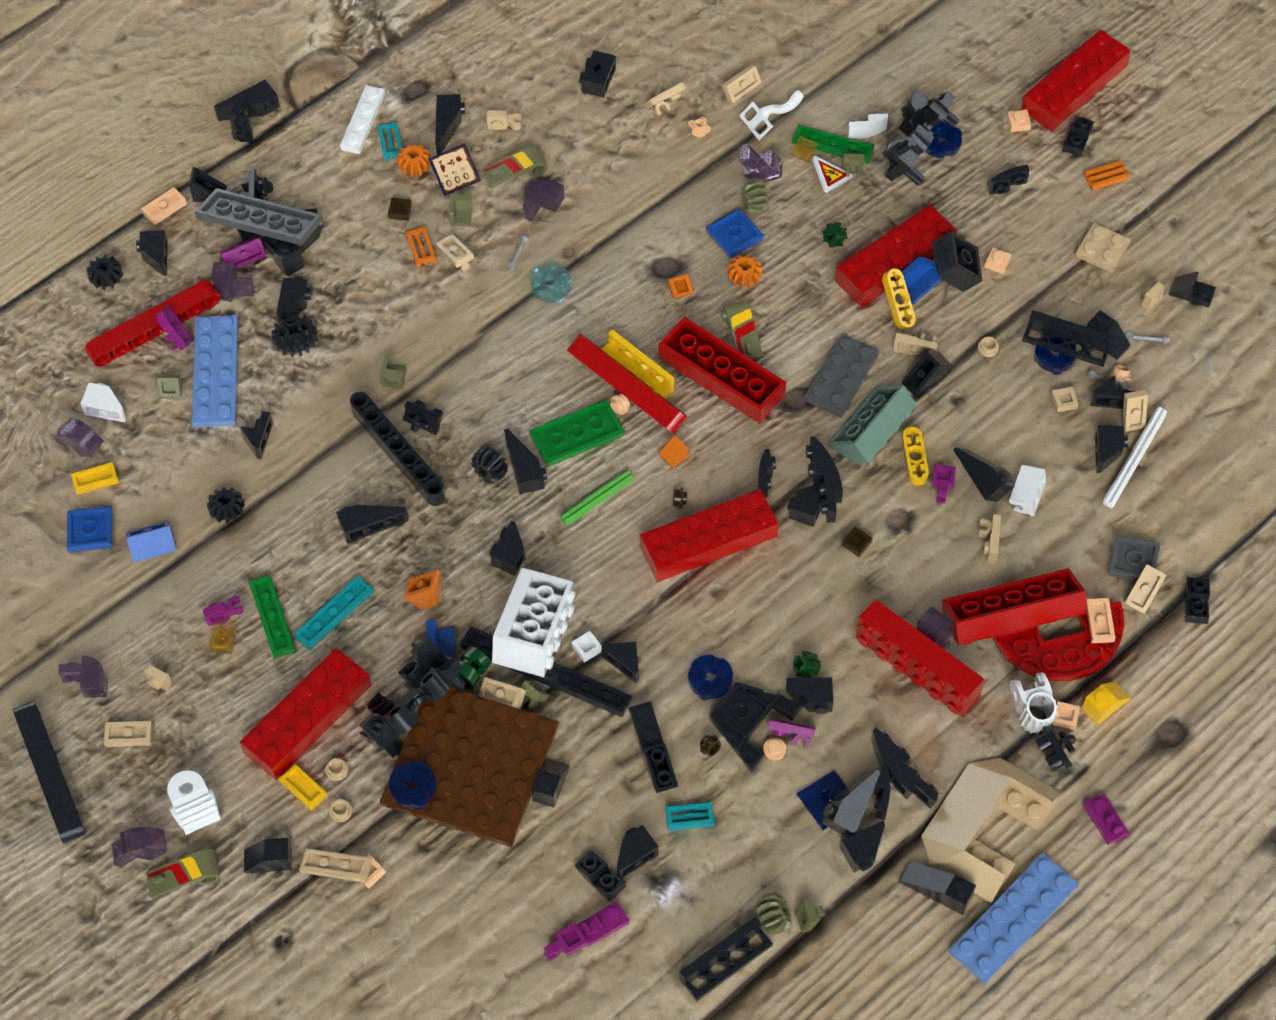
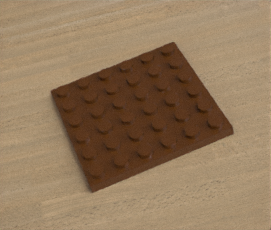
[380,687,559,848]

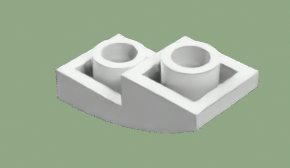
[847,113,888,140]

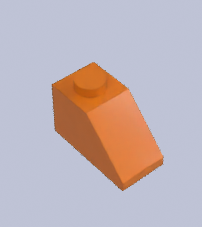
[403,570,443,610]

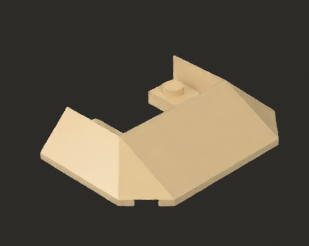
[921,758,1061,904]

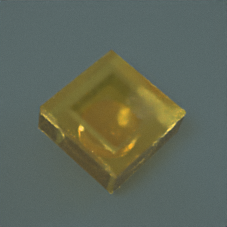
[791,136,818,163]
[208,628,236,654]

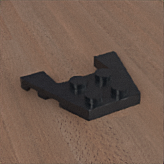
[709,682,804,772]

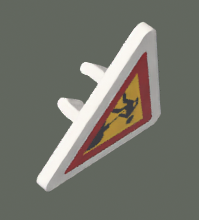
[812,156,853,193]

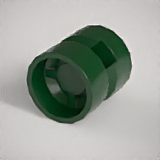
[458,646,491,689]

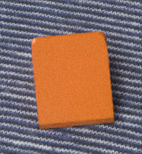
[666,274,694,299]
[659,436,689,469]

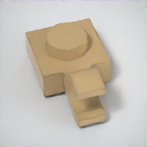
[487,110,522,130]

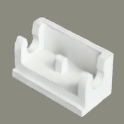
[1009,465,1047,517]

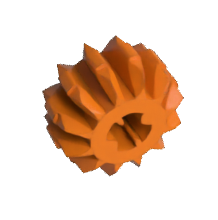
[397,143,431,177]
[727,254,762,289]

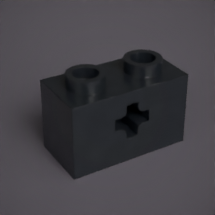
[579,50,616,98]

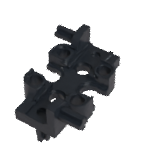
[883,89,959,185]
[359,637,466,758]

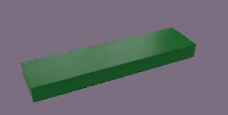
[792,124,875,164]
[249,575,296,659]

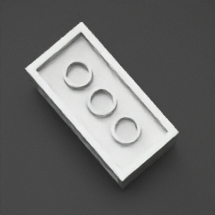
[492,568,576,677]

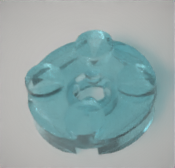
[530,263,572,303]

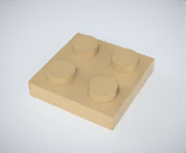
[1075,223,1131,273]

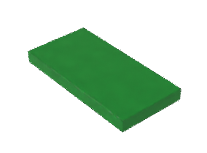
[529,399,625,467]

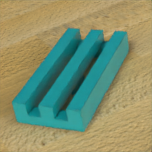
[377,122,402,161]
[665,802,714,831]

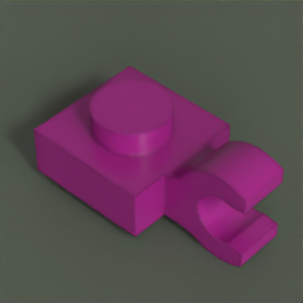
[932,464,956,504]
[202,596,244,627]
[544,923,588,961]

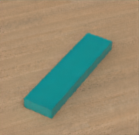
[294,576,374,651]

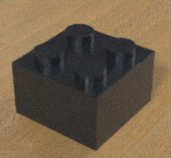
[932,231,983,292]

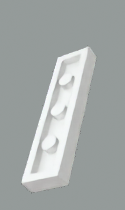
[340,85,385,154]

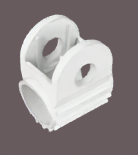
[1010,672,1058,734]
[167,771,221,835]

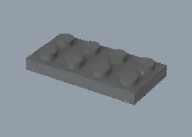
[804,334,880,418]

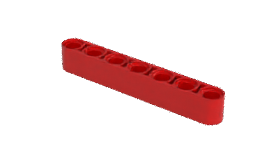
[84,280,221,367]
[567,333,688,434]

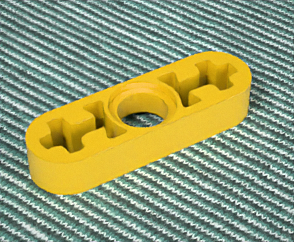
[882,269,916,329]
[902,427,929,486]

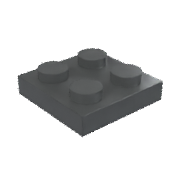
[1108,534,1161,582]

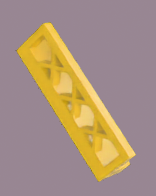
[602,329,675,399]

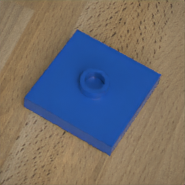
[706,208,764,259]
[67,506,113,552]

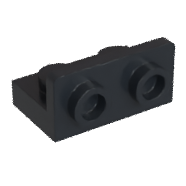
[229,96,253,143]

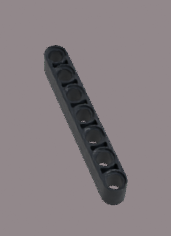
[350,392,445,506]
[12,700,86,844]

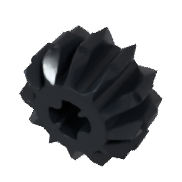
[87,255,123,291]
[471,446,508,484]
[207,486,245,524]

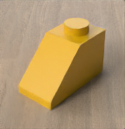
[1082,682,1131,725]

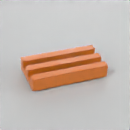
[1084,160,1130,191]
[406,227,437,268]

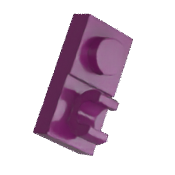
[220,236,266,272]
[156,305,193,351]
[768,718,816,748]
[1083,793,1129,845]
[577,901,629,947]

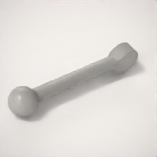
[508,235,529,271]
[1125,332,1170,344]
[1087,369,1130,390]

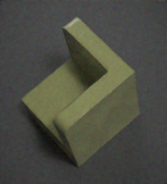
[449,194,472,226]
[380,355,407,389]

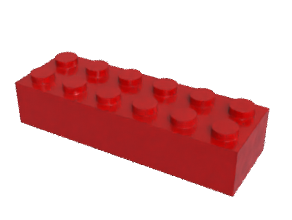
[1021,29,1131,132]
[835,204,957,308]
[658,316,787,424]
[640,489,779,583]
[942,568,1087,646]
[856,599,984,717]
[240,647,372,780]

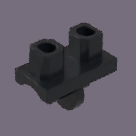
[241,168,273,200]
[403,400,443,435]
[1035,725,1077,770]

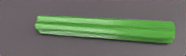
[560,471,633,526]

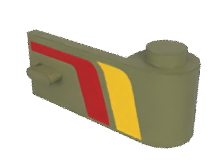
[483,145,547,188]
[720,300,763,360]
[146,847,220,899]

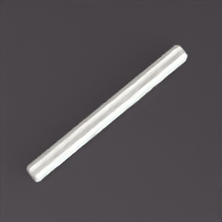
[1103,407,1167,508]

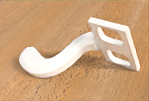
[739,90,804,140]

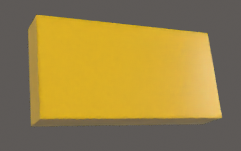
[71,462,119,495]
[279,764,328,811]

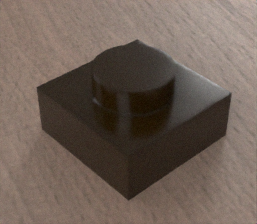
[388,198,412,221]
[841,527,873,557]

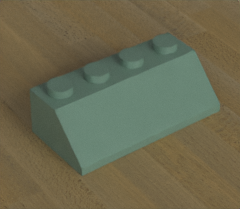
[828,385,917,463]

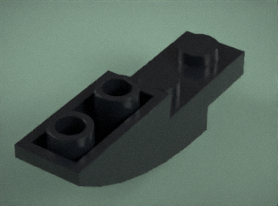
[806,437,843,523]
[629,701,679,793]
[871,728,939,809]

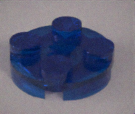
[925,121,962,159]
[1034,337,1076,375]
[688,654,733,700]
[389,761,437,809]

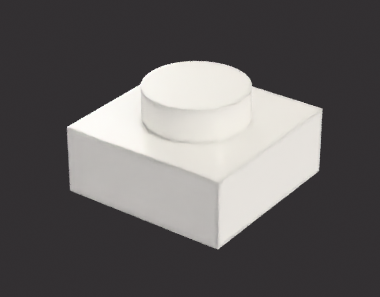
[571,631,602,663]

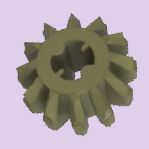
[741,179,769,214]
[756,892,792,935]

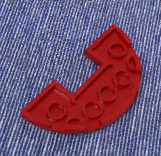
[992,601,1125,681]

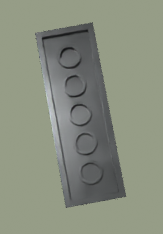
[195,188,322,245]

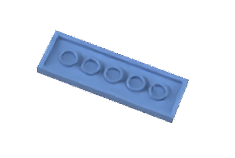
[192,315,238,428]
[949,853,1079,985]

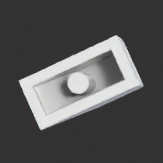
[80,383,126,422]

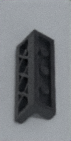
[1022,310,1114,367]
[679,916,773,1002]

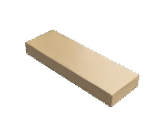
[299,848,373,882]

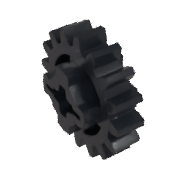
[271,314,318,357]

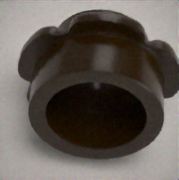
[673,487,687,509]
[700,735,721,757]

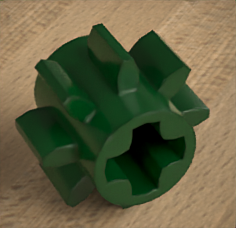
[822,222,848,248]
[793,650,821,678]

